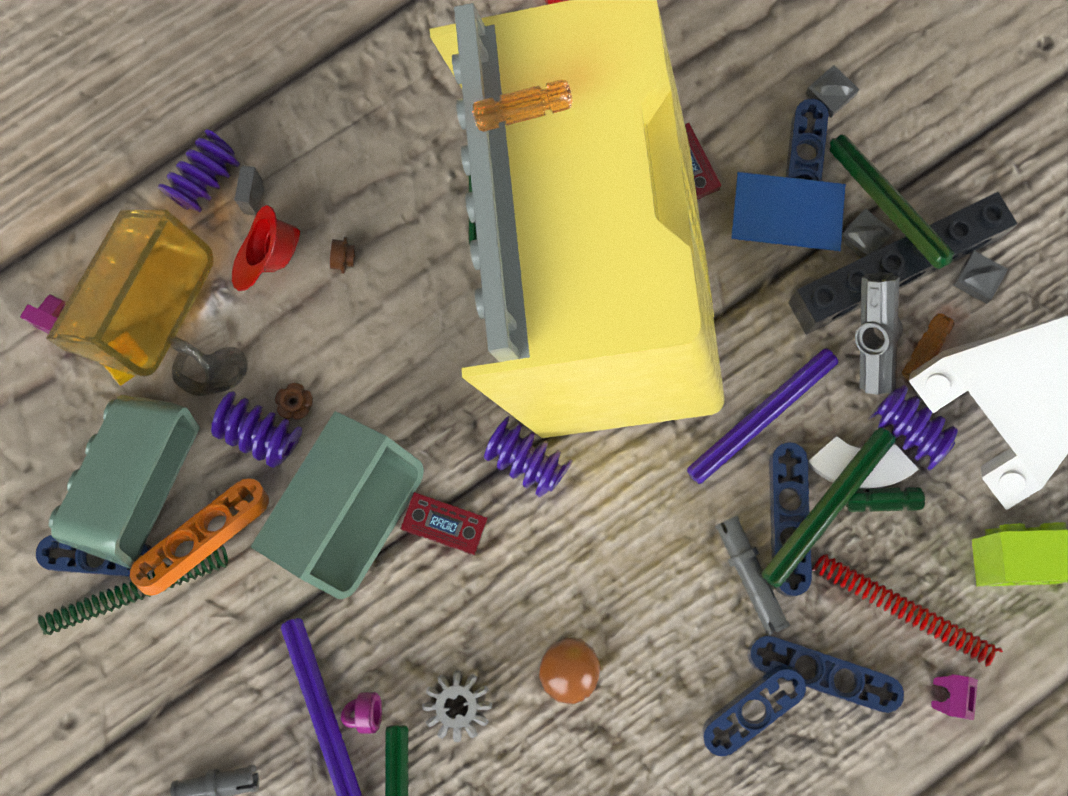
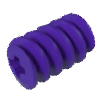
[158,129,240,212]
[868,385,958,471]
[211,391,302,468]
[484,416,573,498]

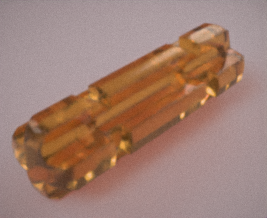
[472,79,573,132]
[902,313,955,380]

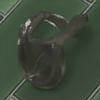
[170,336,248,396]

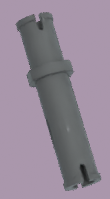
[715,515,790,636]

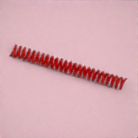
[812,554,1003,667]

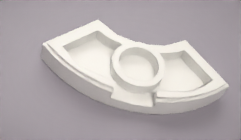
[808,436,919,489]

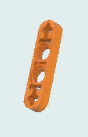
[130,478,269,596]

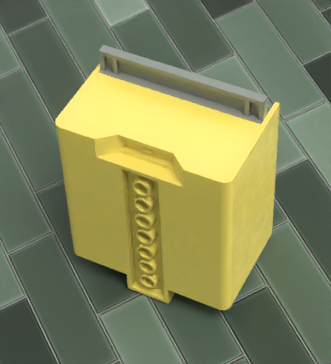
[429,0,725,438]

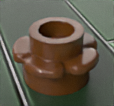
[330,236,355,274]
[275,383,313,420]

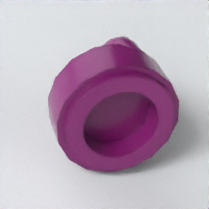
[340,692,382,734]

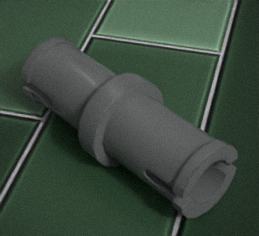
[170,765,259,796]

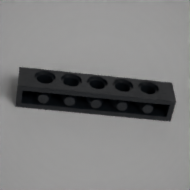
[788,192,1018,335]

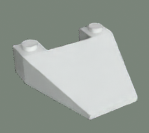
[909,314,1068,510]

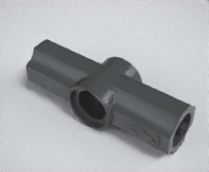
[855,272,903,395]

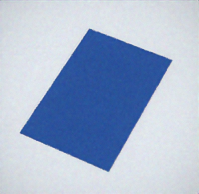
[731,172,846,251]

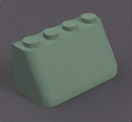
[49,395,200,569]
[251,411,424,599]

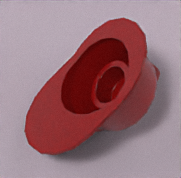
[231,205,300,291]

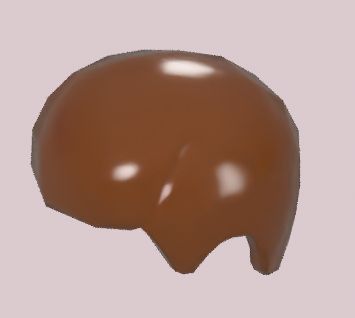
[539,637,601,704]

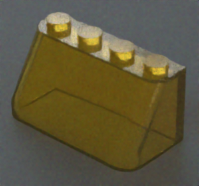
[46,209,214,376]

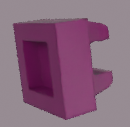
[20,294,75,343]
[931,674,978,720]

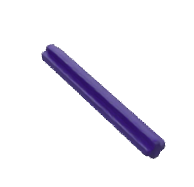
[687,348,839,484]
[280,618,362,796]

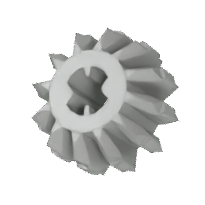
[422,671,492,742]

